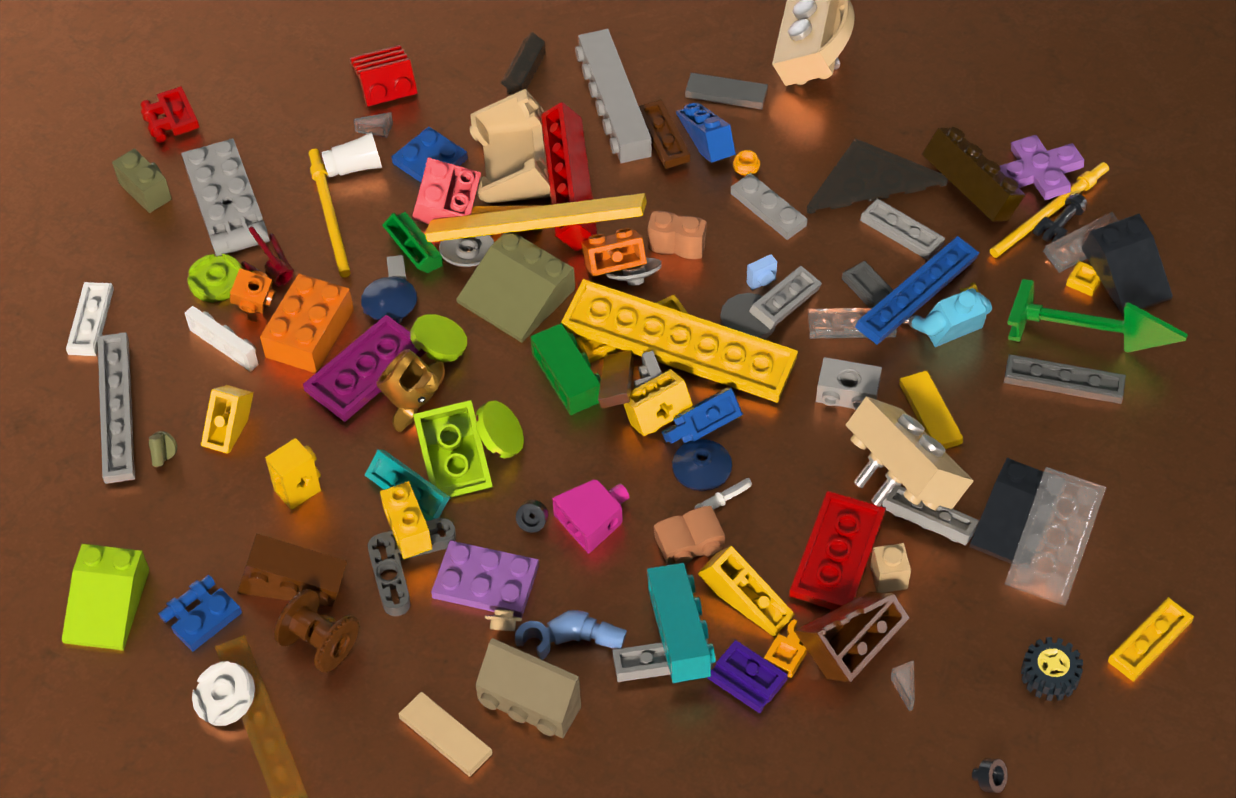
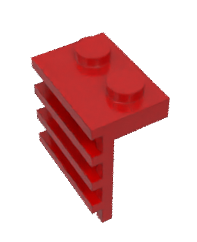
[350,45,418,107]

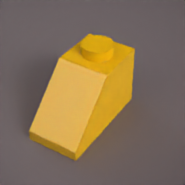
[201,385,254,454]

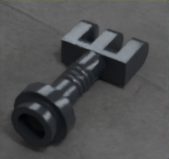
[1033,194,1087,248]

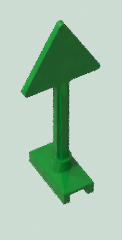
[1007,279,1188,352]

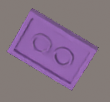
[431,540,539,618]

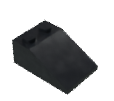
[1081,214,1173,317]
[970,458,1065,570]

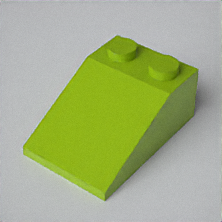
[413,400,493,498]
[62,544,150,650]

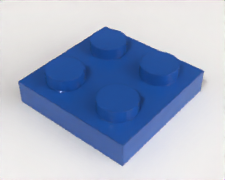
[391,127,468,183]

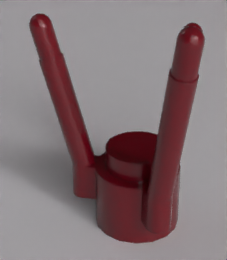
[241,227,294,286]

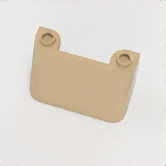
[469,89,551,203]

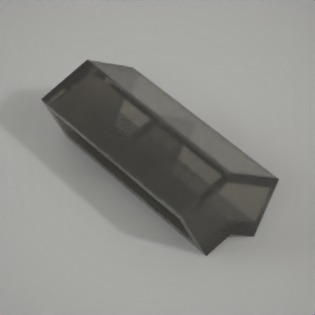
[501,32,546,95]

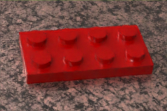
[789,491,886,610]

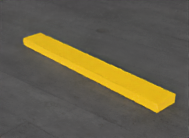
[425,193,647,242]

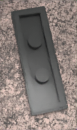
[685,73,768,109]

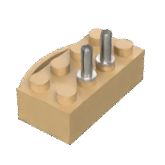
[846,396,974,510]

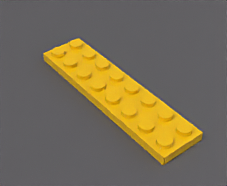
[561,279,798,403]

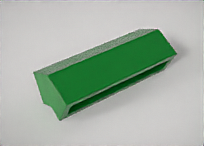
[382,212,443,273]

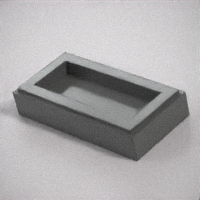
[842,261,893,309]

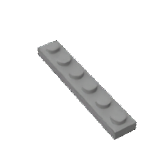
[97,332,135,484]

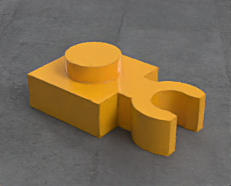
[764,619,807,678]

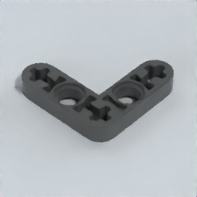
[368,518,456,616]

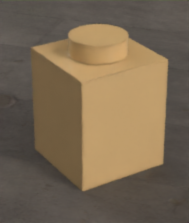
[870,543,911,593]

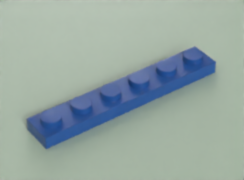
[855,236,979,345]

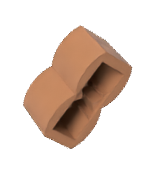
[648,211,707,259]
[654,506,725,565]

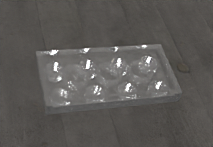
[1005,467,1106,606]

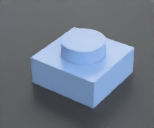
[746,254,777,290]

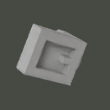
[634,351,662,389]

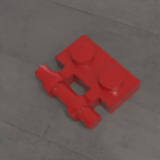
[140,86,200,143]

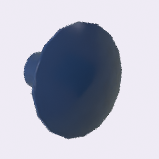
[361,277,417,324]

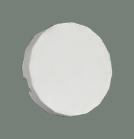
[192,661,255,726]

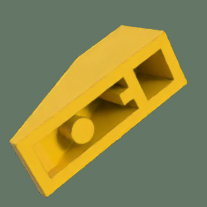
[697,546,795,637]

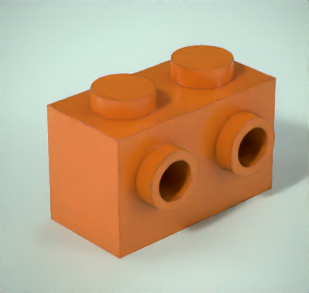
[581,228,647,276]

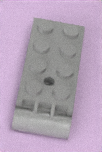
[181,139,270,257]

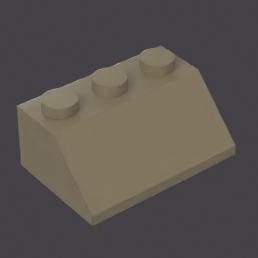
[476,638,581,738]

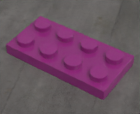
[303,315,426,422]

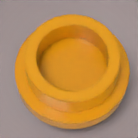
[733,150,760,176]

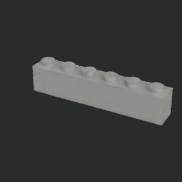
[575,29,652,163]

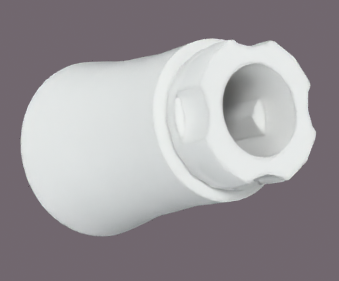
[322,132,382,177]

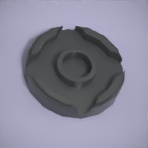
[720,293,776,340]

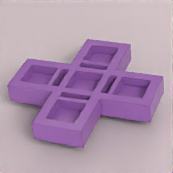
[1000,135,1084,200]

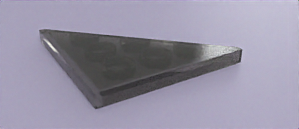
[807,138,948,214]

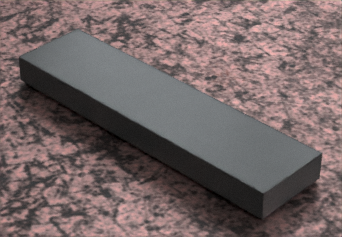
[1004,354,1126,404]

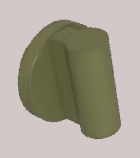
[149,431,177,467]

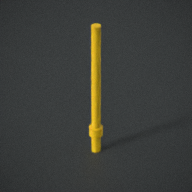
[309,149,351,277]
[990,162,1109,258]

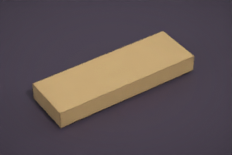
[399,692,492,777]

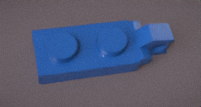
[661,388,743,443]

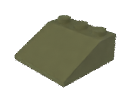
[456,232,575,343]

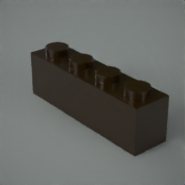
[922,127,1026,221]

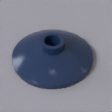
[672,439,732,491]

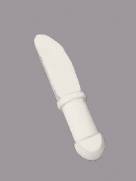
[694,478,752,510]

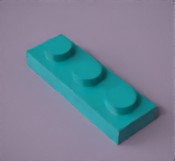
[365,450,450,521]

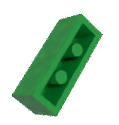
[530,323,601,415]

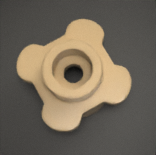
[484,609,522,631]

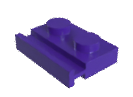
[708,640,788,713]

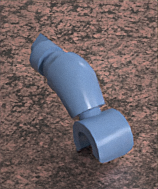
[515,610,627,660]

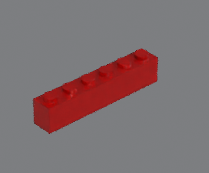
[541,102,597,252]

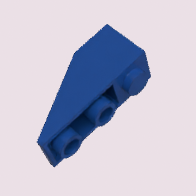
[676,103,736,163]

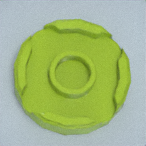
[187,254,242,303]
[410,314,467,362]
[476,400,524,459]

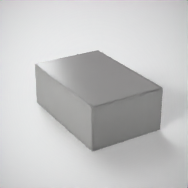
[386,255,406,280]

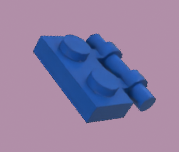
[158,575,242,652]

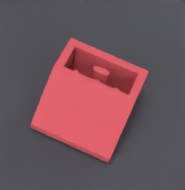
[412,158,481,224]

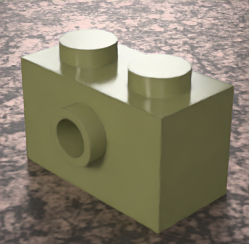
[112,148,172,213]

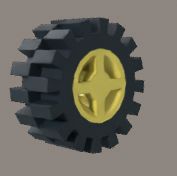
[1021,637,1083,701]

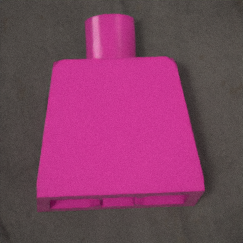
[552,479,630,554]

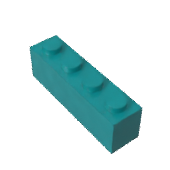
[647,563,716,683]

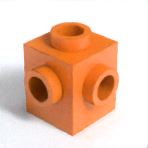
[230,268,276,314]

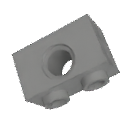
[816,357,882,410]

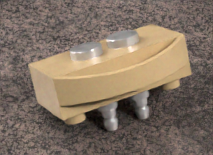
[772,0,855,86]

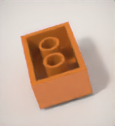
[260,273,354,373]

